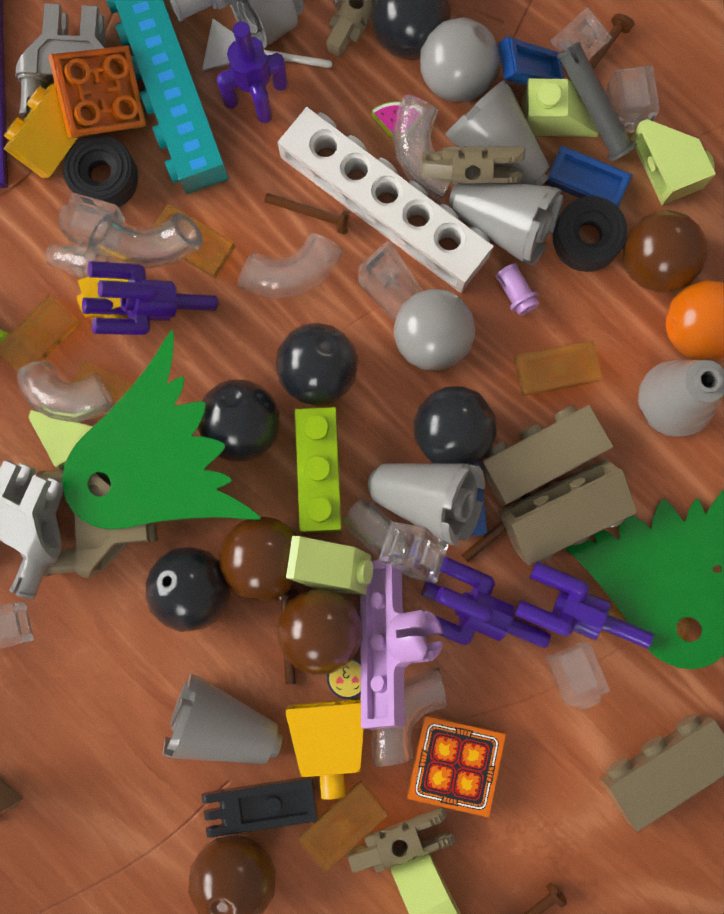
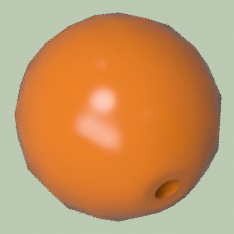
[665,280,724,361]

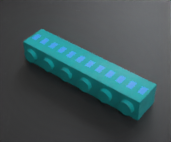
[106,0,229,194]

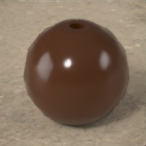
[623,210,707,293]
[219,517,297,601]
[277,589,362,675]
[188,835,276,914]

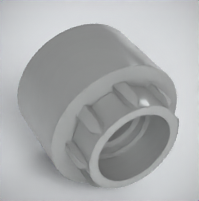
[230,0,304,48]

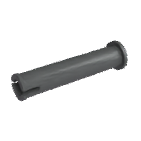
[557,41,637,161]

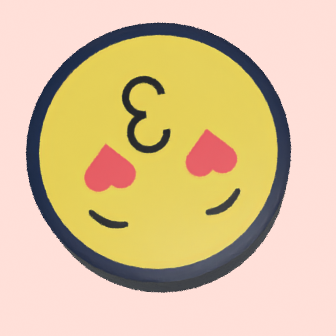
[327,658,361,699]

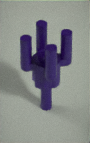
[217,21,288,123]
[82,261,218,335]
[421,557,551,649]
[515,562,654,649]

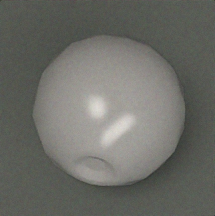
[420,17,500,103]
[393,289,476,371]

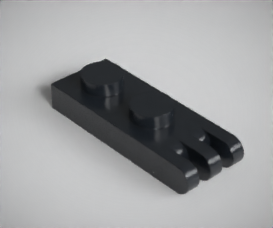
[201,777,318,838]

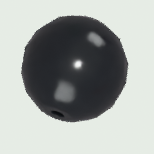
[373,0,451,60]
[276,323,358,406]
[197,380,280,461]
[414,386,497,464]
[146,547,230,632]

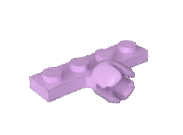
[360,557,443,730]

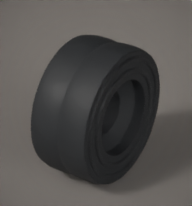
[63,135,138,211]
[553,196,627,272]

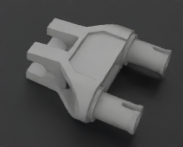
[15,3,105,118]
[0,460,63,599]

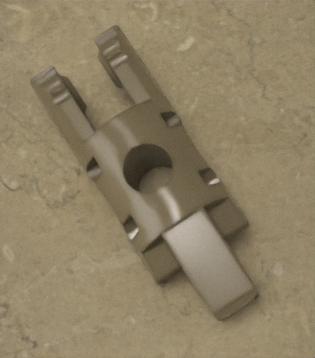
[327,0,376,58]
[421,146,526,184]
[347,807,456,873]

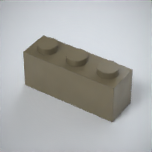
[480,404,613,507]
[498,459,637,566]
[600,714,724,832]

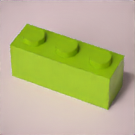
[295,407,342,534]

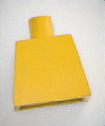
[286,699,364,799]

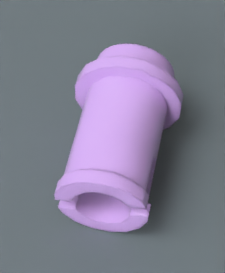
[495,263,539,316]

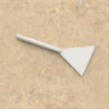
[202,19,333,72]

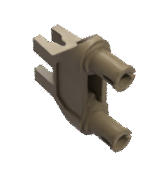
[37,470,158,578]

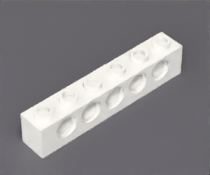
[277,107,493,293]

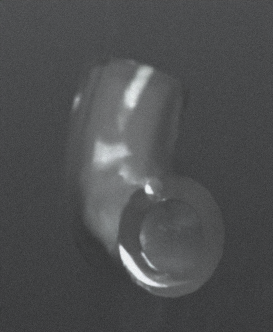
[392,95,449,202]
[88,213,203,268]
[238,233,343,299]
[17,361,115,423]
[371,667,447,767]

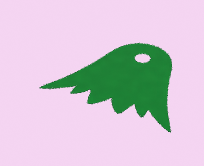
[62,330,261,529]
[565,489,724,669]

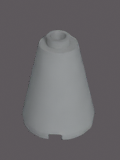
[445,81,550,185]
[449,183,563,266]
[638,359,724,437]
[368,463,485,546]
[162,673,283,764]

